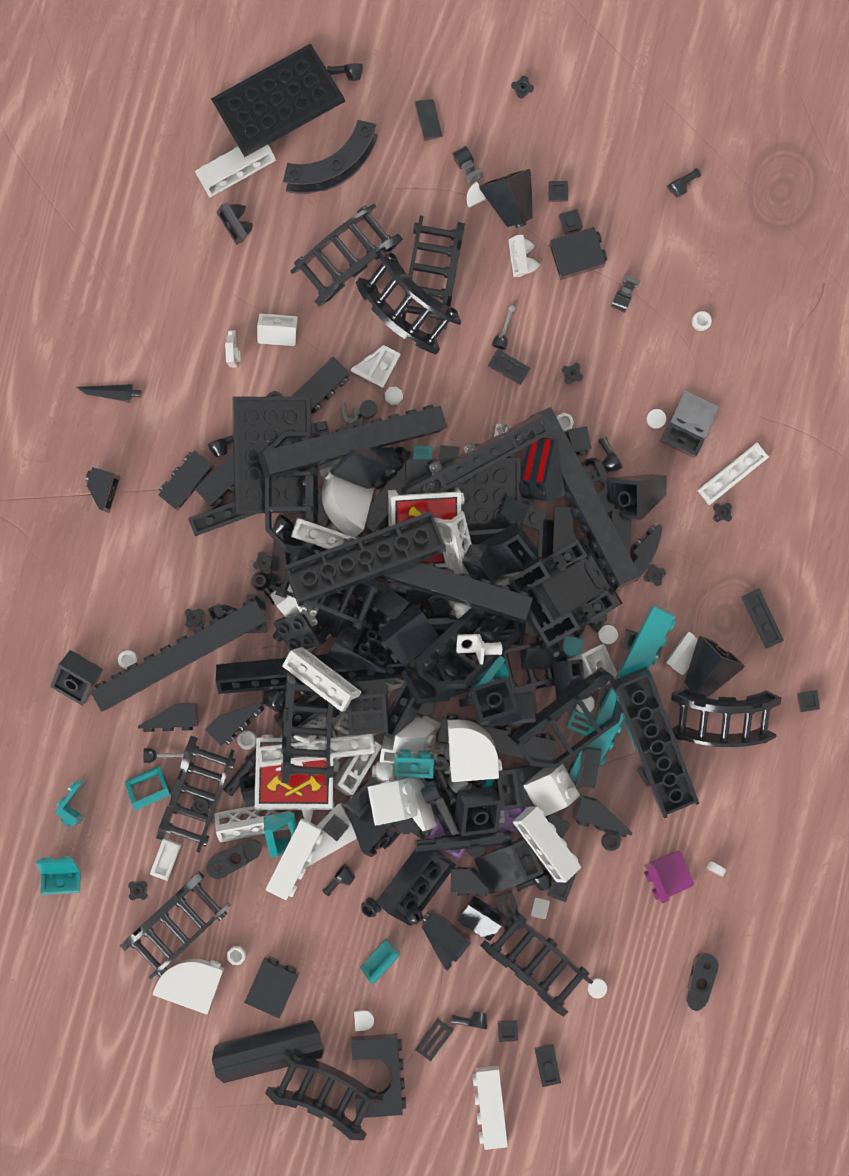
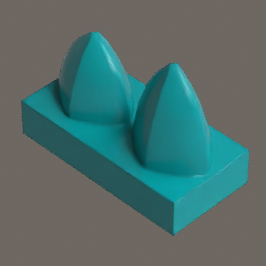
[471,656,509,687]

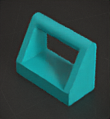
[125,766,172,810]
[264,813,297,857]
[360,939,400,984]

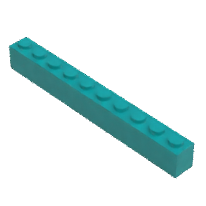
[568,604,676,788]

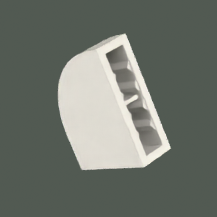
[322,464,374,537]
[448,720,502,782]
[153,959,225,1014]

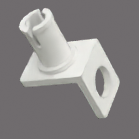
[456,634,502,664]

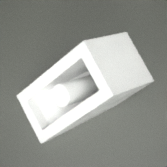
[393,717,437,752]

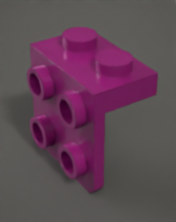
[644,851,694,904]

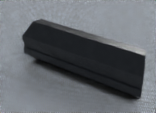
[212,1020,324,1083]

